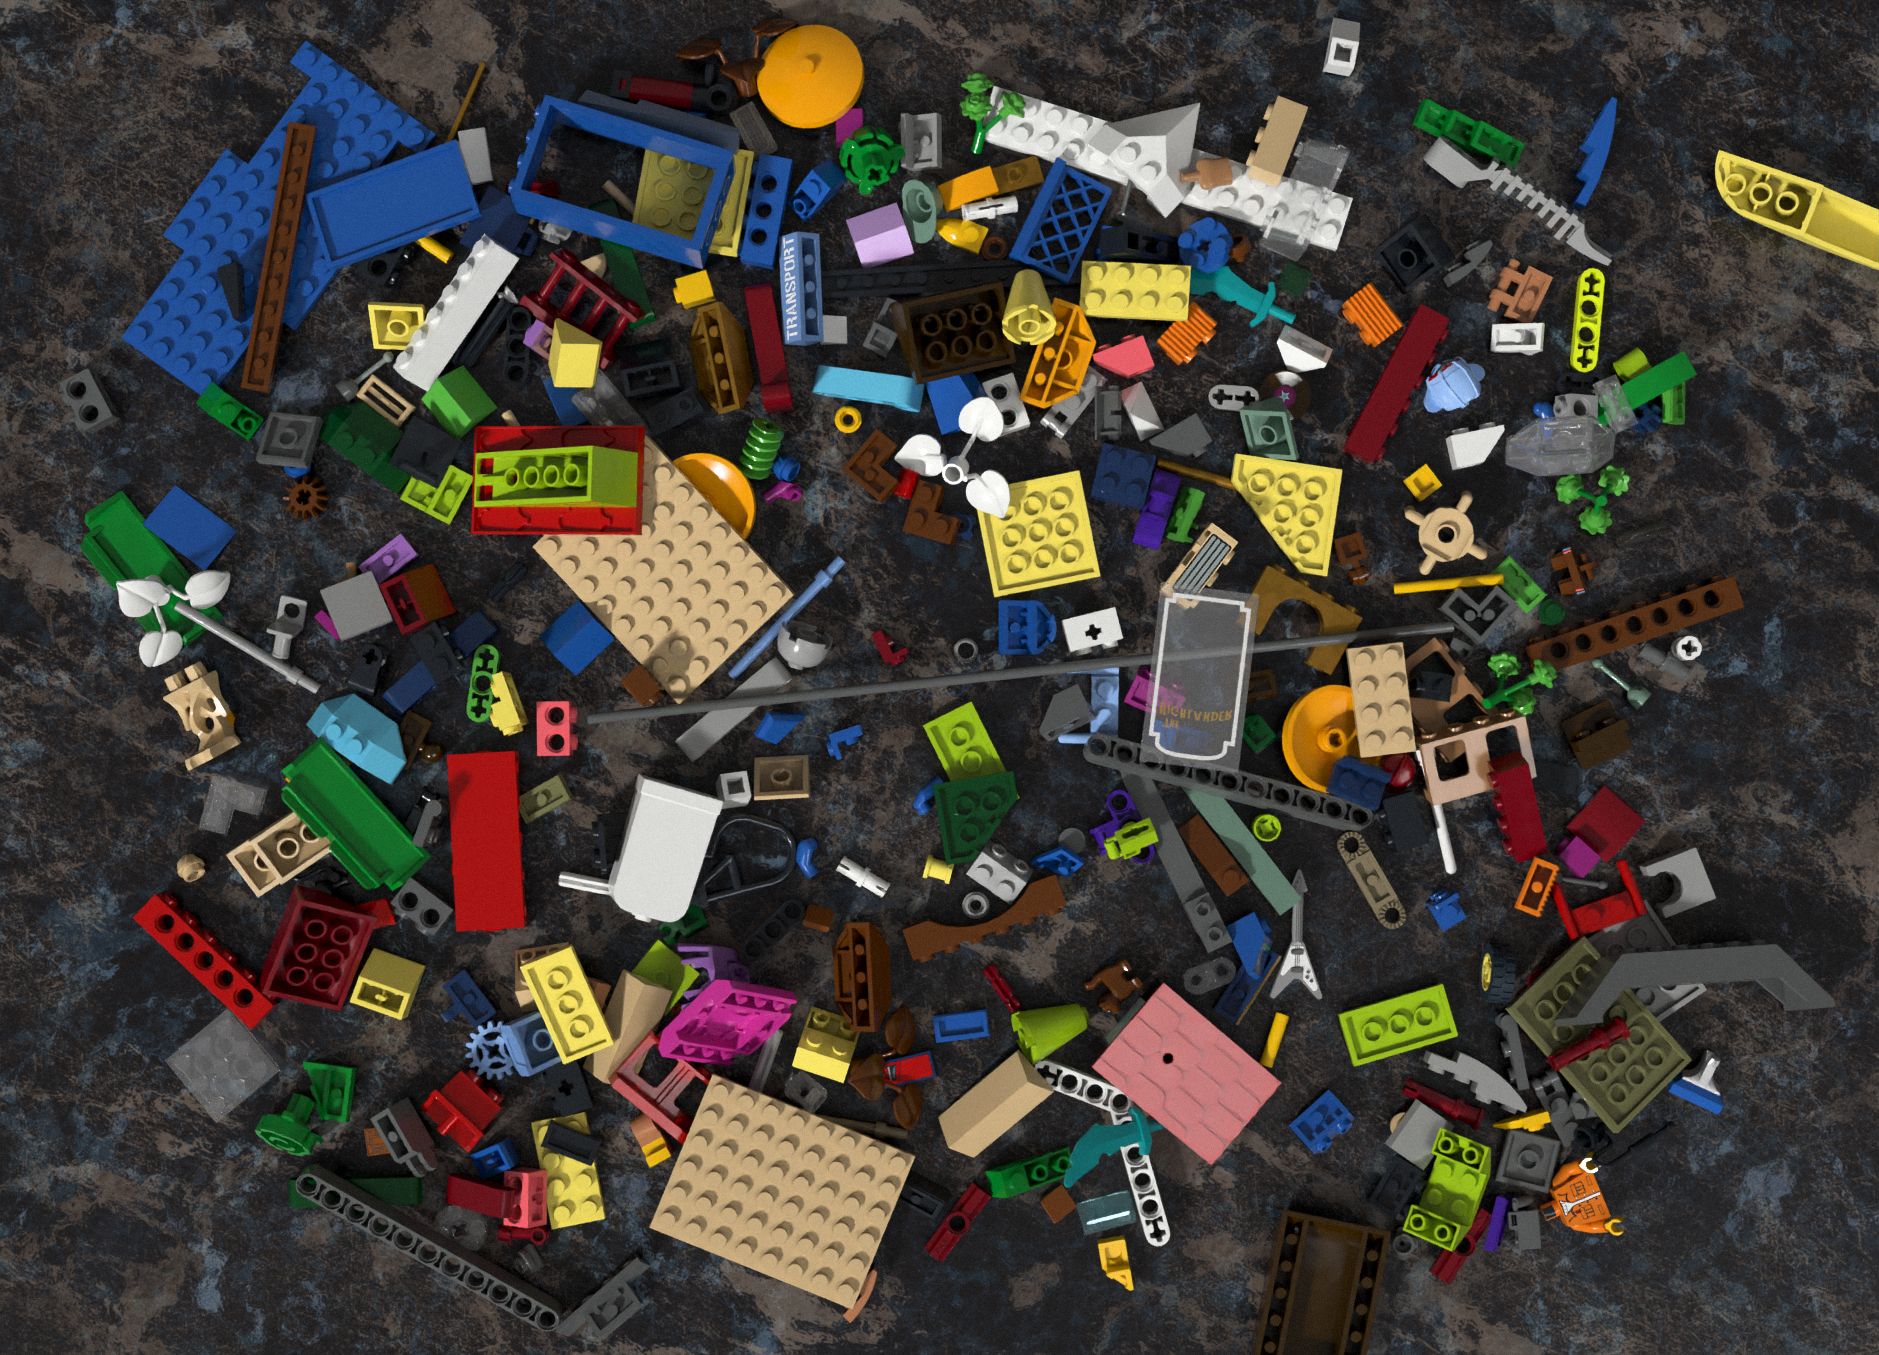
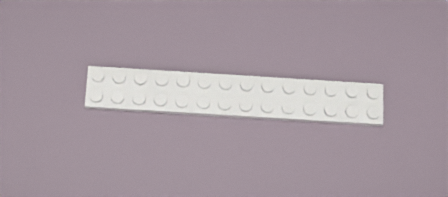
[983,86,1353,251]

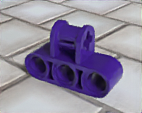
[1132,468,1181,550]
[1089,789,1155,864]

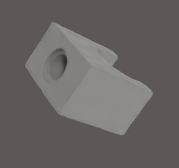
[1637,846,1716,918]

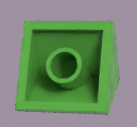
[421,366,498,439]

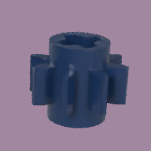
[1628,401,1663,435]

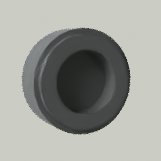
[1058,828,1086,854]

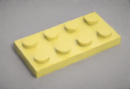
[1080,261,1191,322]
[520,944,615,1064]
[531,1111,606,1229]

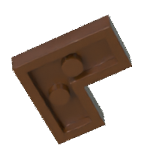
[842,428,900,504]
[902,479,962,546]

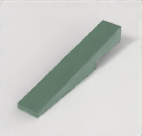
[1181,771,1302,915]

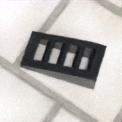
[217,262,246,323]

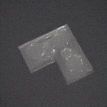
[199,775,268,835]

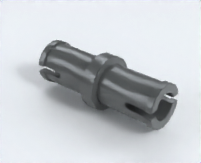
[1637,640,1692,682]

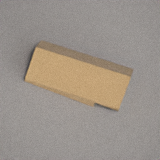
[226,811,331,897]
[583,969,673,1084]
[938,1050,1054,1158]

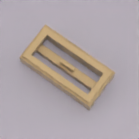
[356,374,416,429]

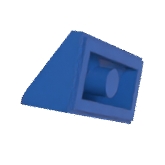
[543,377,591,426]

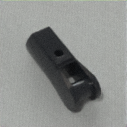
[402,785,440,836]

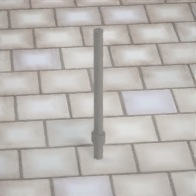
[174,600,321,694]

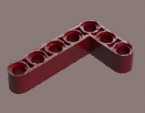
[744,281,795,415]

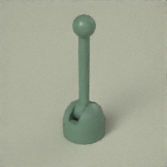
[1592,658,1651,709]

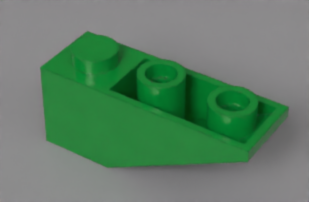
[985,1147,1071,1198]

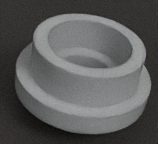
[962,891,989,919]

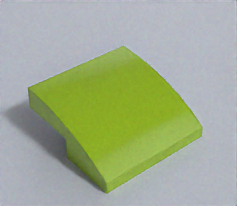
[400,465,473,525]

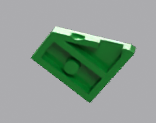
[303,1060,357,1123]

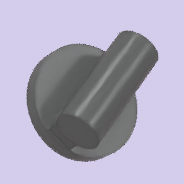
[513,1242,545,1275]

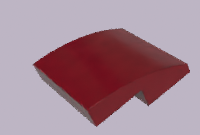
[1566,784,1645,863]

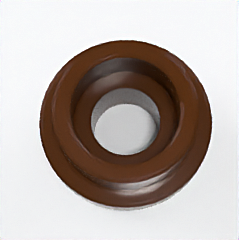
[981,235,1008,261]

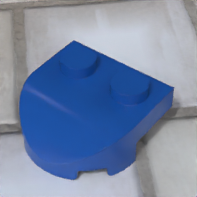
[999,600,1057,655]

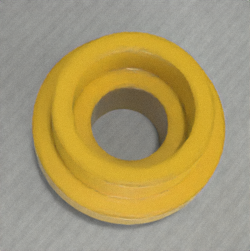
[835,406,862,433]

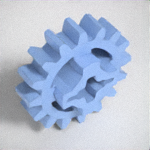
[466,1020,514,1080]

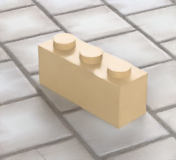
[1246,96,1308,188]

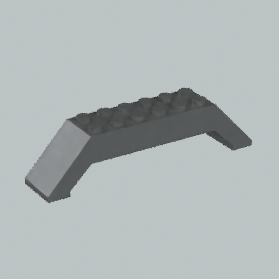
[1554,940,1835,1027]

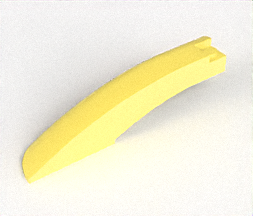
[1715,150,1879,271]

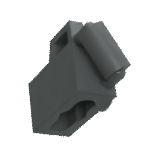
[1507,1195,1541,1250]

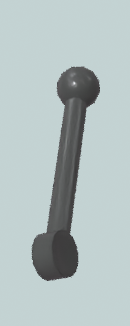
[1116,179,1133,222]
[1555,872,1609,890]

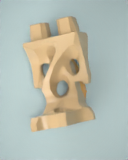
[163,661,241,771]

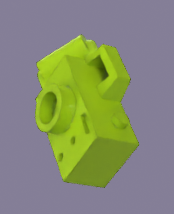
[1103,818,1158,859]

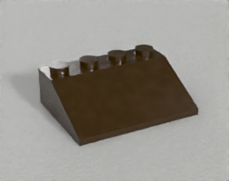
[890,282,1016,385]

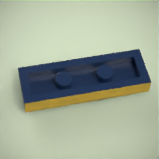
[1213,950,1281,1025]

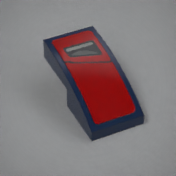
[884,1050,938,1089]

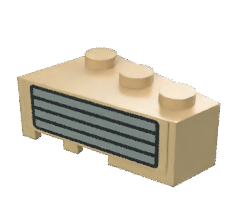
[1159,523,1238,610]

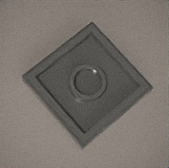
[256,411,323,469]
[1494,1129,1561,1193]

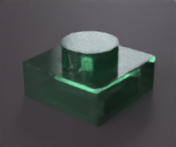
[1275,262,1312,299]

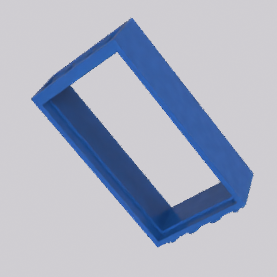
[508,95,736,269]

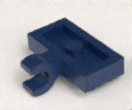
[440,969,498,1029]

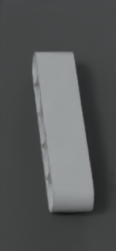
[675,657,793,762]

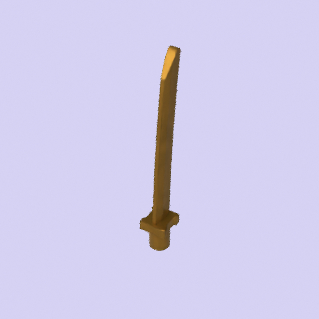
[445,61,487,143]

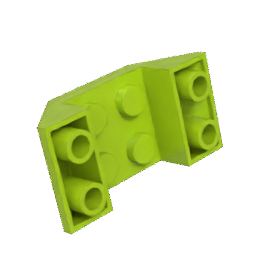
[1403,1127,1491,1252]

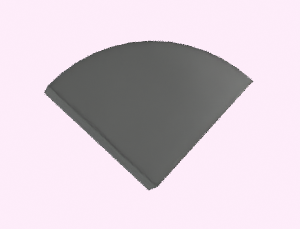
[1446,637,1474,658]

